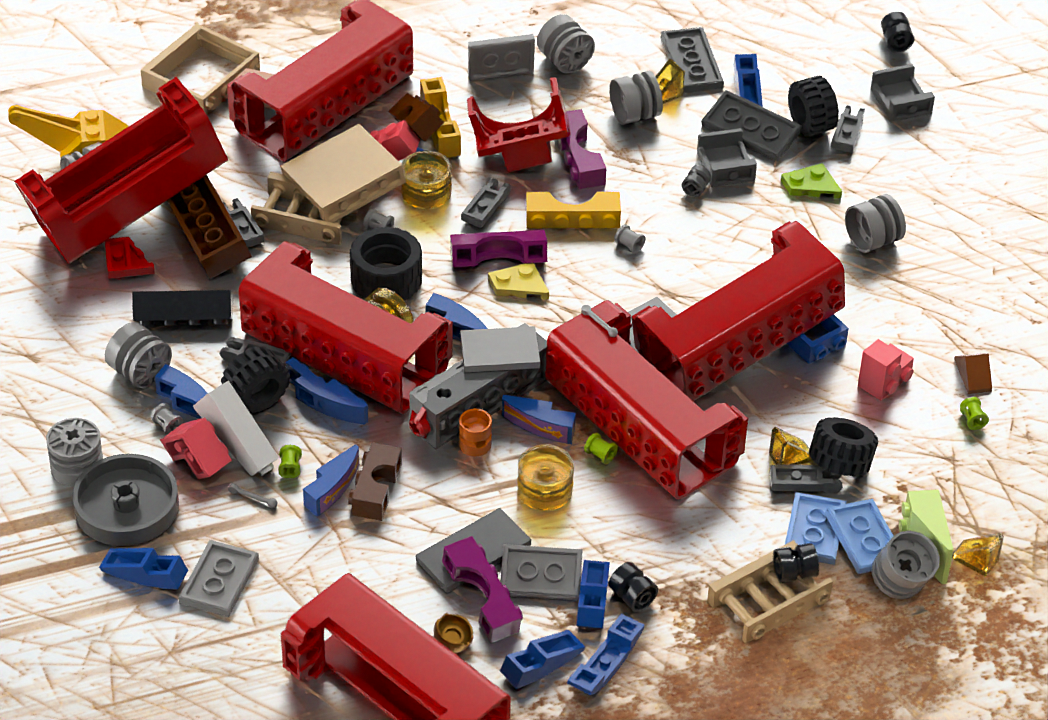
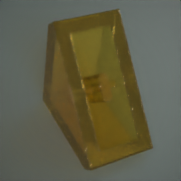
[655,58,685,104]
[769,427,813,465]
[952,533,1004,577]

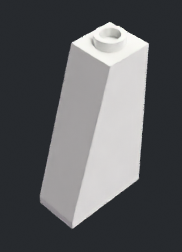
[193,381,279,476]

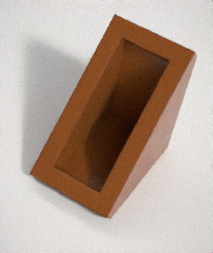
[954,353,992,394]

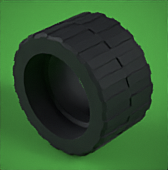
[350,227,422,304]

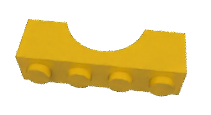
[420,77,461,159]
[526,192,621,228]

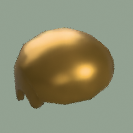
[433,613,474,653]

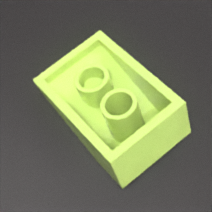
[899,489,954,584]

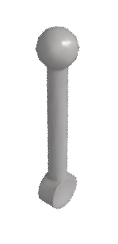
[581,305,618,337]
[228,483,278,508]

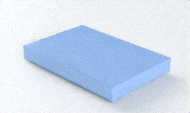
[785,492,847,565]
[825,499,893,574]

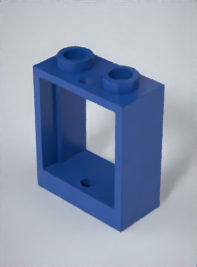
[787,315,849,364]

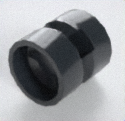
[880,11,915,53]
[773,543,819,583]
[608,562,659,612]

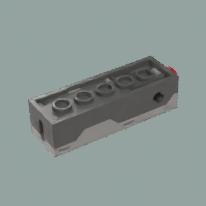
[409,323,547,449]

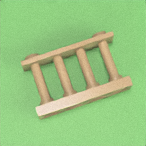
[251,172,359,245]
[707,540,833,644]

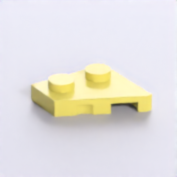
[488,263,549,300]

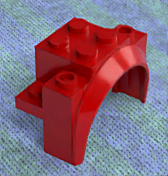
[467,78,571,172]

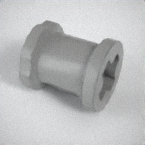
[364,208,394,229]
[614,224,646,254]
[150,403,184,434]

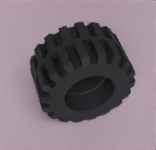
[788,75,839,137]
[221,346,290,414]
[809,417,878,476]

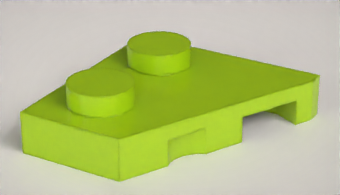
[781,163,842,199]

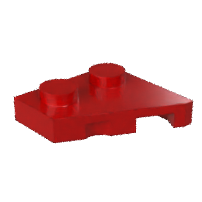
[105,236,155,278]

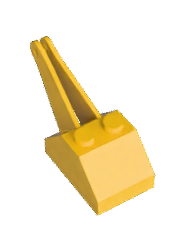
[8,105,128,159]

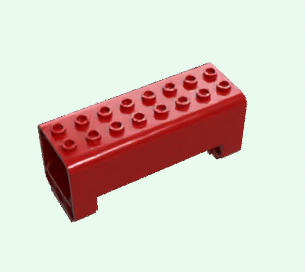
[227,0,414,162]
[14,77,228,264]
[631,221,845,401]
[238,241,453,414]
[545,300,748,500]
[280,573,511,720]

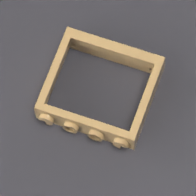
[140,23,261,115]

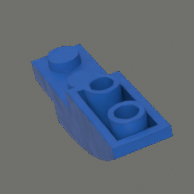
[286,358,368,425]

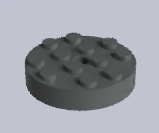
[72,454,179,546]

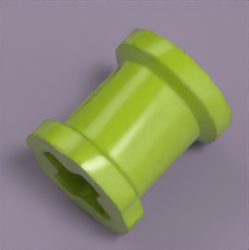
[960,397,989,430]
[584,433,618,465]
[278,444,302,479]

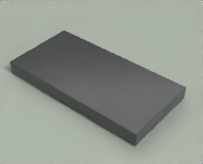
[660,27,724,93]
[701,90,802,162]
[416,508,531,593]

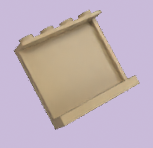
[280,124,406,223]

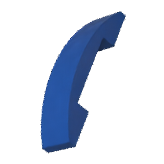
[567,614,645,695]

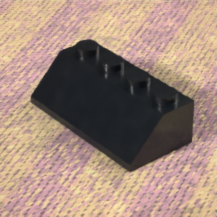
[132,290,234,326]

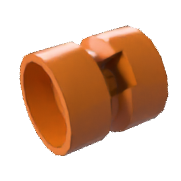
[459,408,492,457]

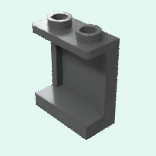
[870,64,935,122]
[697,128,757,187]

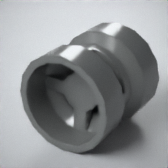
[681,165,711,197]

